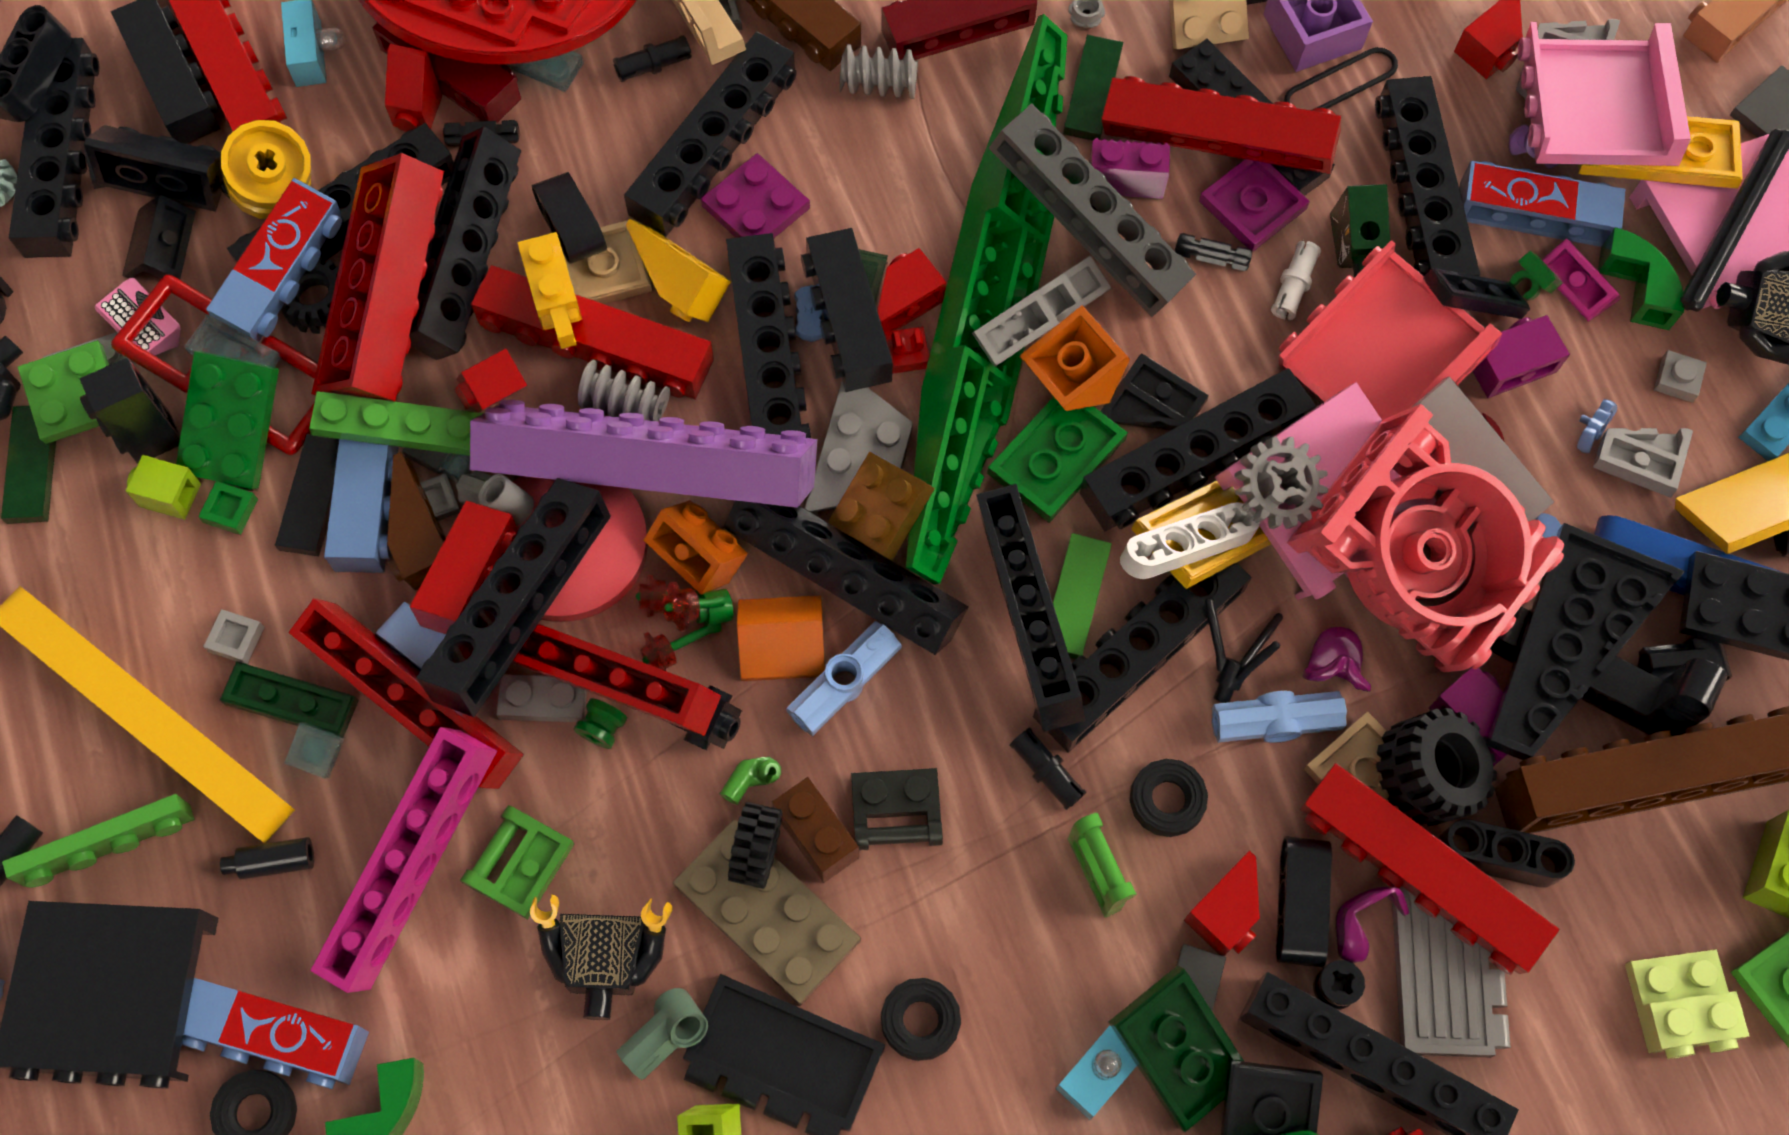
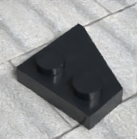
[1100,353,1209,430]

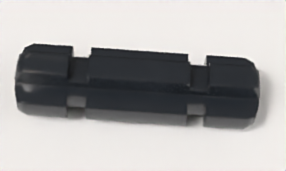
[443,120,520,146]
[1175,233,1252,271]

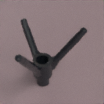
[1205,598,1283,703]

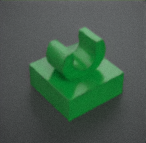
[1509,251,1563,301]

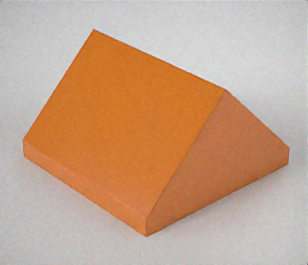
[1020,305,1130,411]
[737,595,825,681]

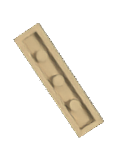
[672,0,746,65]

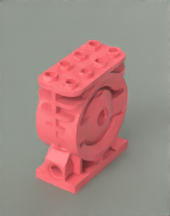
[1287,404,1564,673]

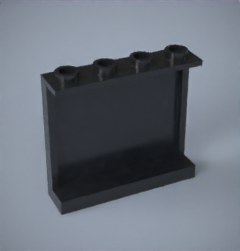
[0,901,218,1089]

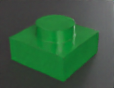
[198,481,258,535]

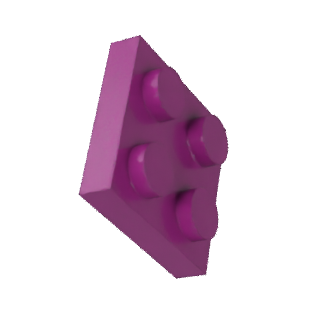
[701,153,810,238]
[1199,159,1310,252]

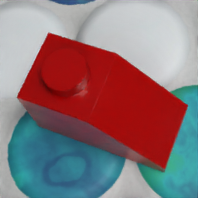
[1454,0,1523,80]
[385,44,442,132]
[877,248,946,335]
[1184,850,1260,956]

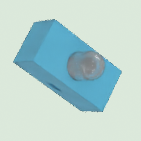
[281,0,346,87]
[1056,1026,1137,1120]

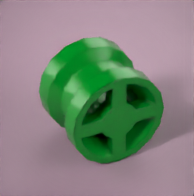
[574,698,628,749]

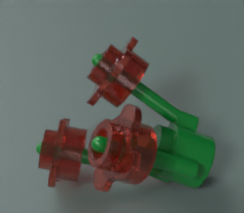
[635,575,734,671]

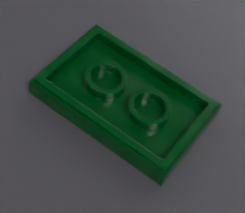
[1108,965,1244,1132]

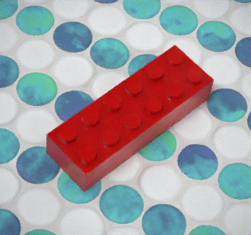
[311,153,444,401]

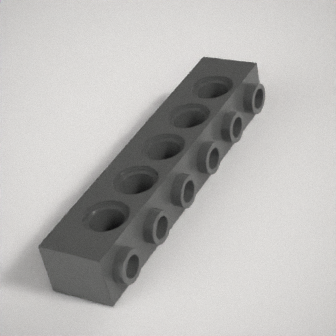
[989,103,1196,317]

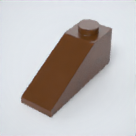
[387,452,446,591]

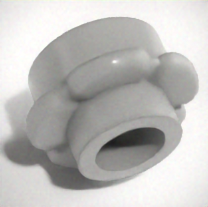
[1068,0,1105,28]

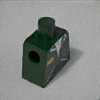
[1330,184,1390,278]

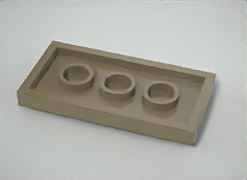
[673,820,861,1006]

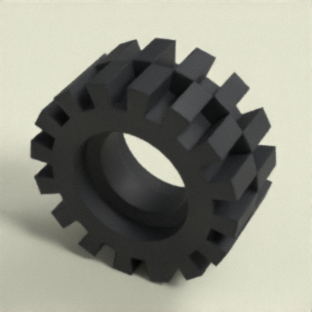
[280,257,339,334]
[728,802,782,889]

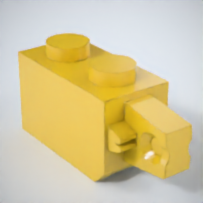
[517,232,582,349]

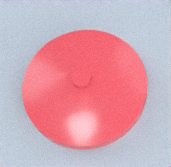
[513,476,648,622]

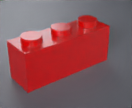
[454,348,527,413]
[409,500,518,634]

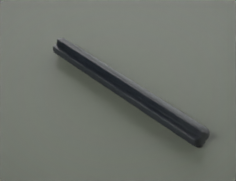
[1680,128,1789,312]

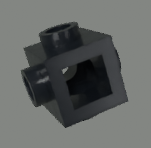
[670,685,742,751]

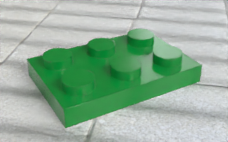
[176,351,279,489]
[987,397,1128,523]

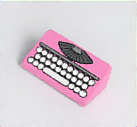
[95,277,181,356]

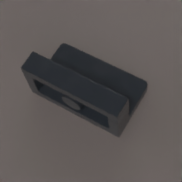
[122,195,196,279]

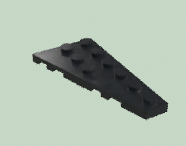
[1486,523,1685,761]

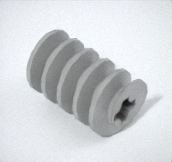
[839,44,918,99]
[578,360,670,422]

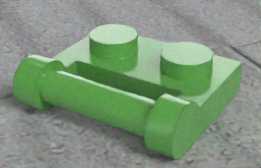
[460,805,575,920]
[1068,813,1137,918]

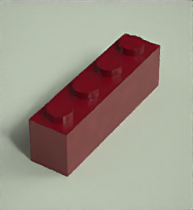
[881,0,1037,60]
[372,22,521,123]

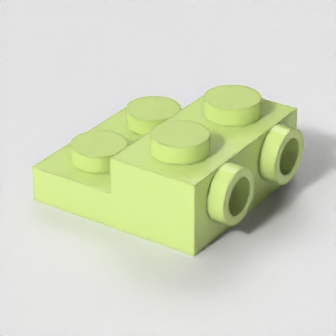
[1625,949,1749,1059]

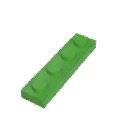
[309,391,483,456]
[2,794,195,888]

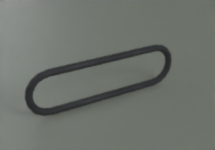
[1284,47,1398,109]

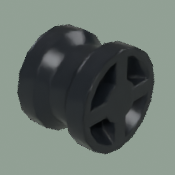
[1313,960,1365,1010]

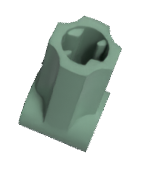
[616,988,708,1081]

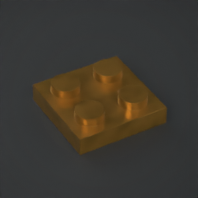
[828,451,935,560]

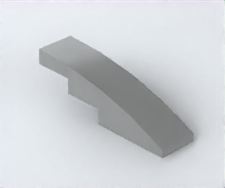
[972,256,1111,367]

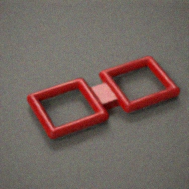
[111,274,318,455]

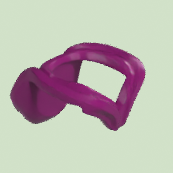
[1302,627,1371,692]
[1336,886,1409,963]

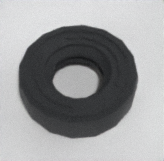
[1129,758,1208,837]
[881,978,961,1061]
[210,1069,297,1135]

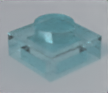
[284,722,345,778]

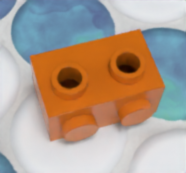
[643,500,748,595]

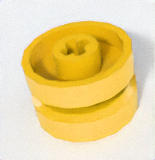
[221,120,311,219]

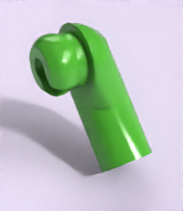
[719,757,781,805]

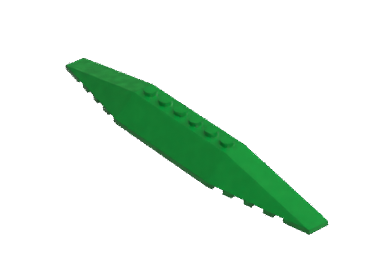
[906,14,1068,585]

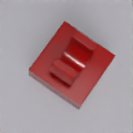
[885,326,929,374]

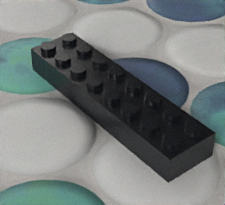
[1169,39,1335,196]

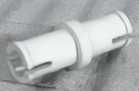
[1271,241,1321,320]

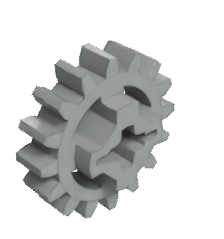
[1234,436,1328,529]

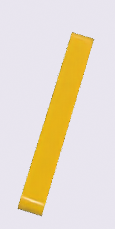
[0,586,295,844]

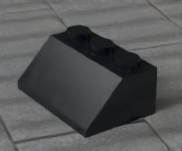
[84,125,223,212]

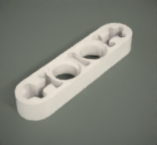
[1120,502,1260,579]

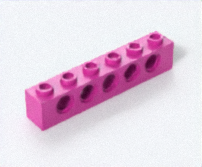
[310,727,497,993]

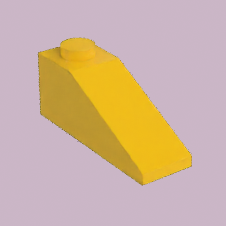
[626,219,731,322]

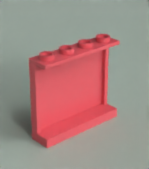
[1279,240,1502,420]

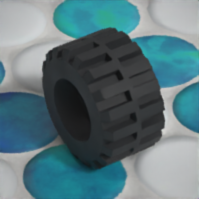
[1376,708,1497,826]

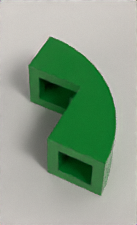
[1598,227,1684,330]
[325,1058,424,1135]

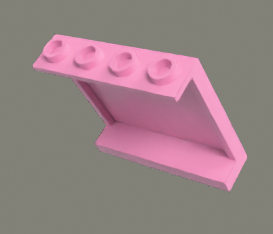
[1518,22,1691,166]
[1629,134,1789,309]
[1215,382,1437,600]

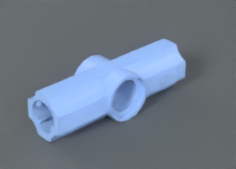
[786,621,902,736]
[1212,691,1347,743]

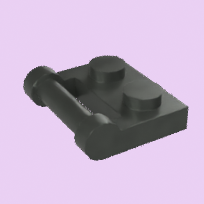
[851,768,943,850]

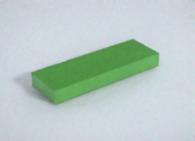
[1053,533,1112,659]

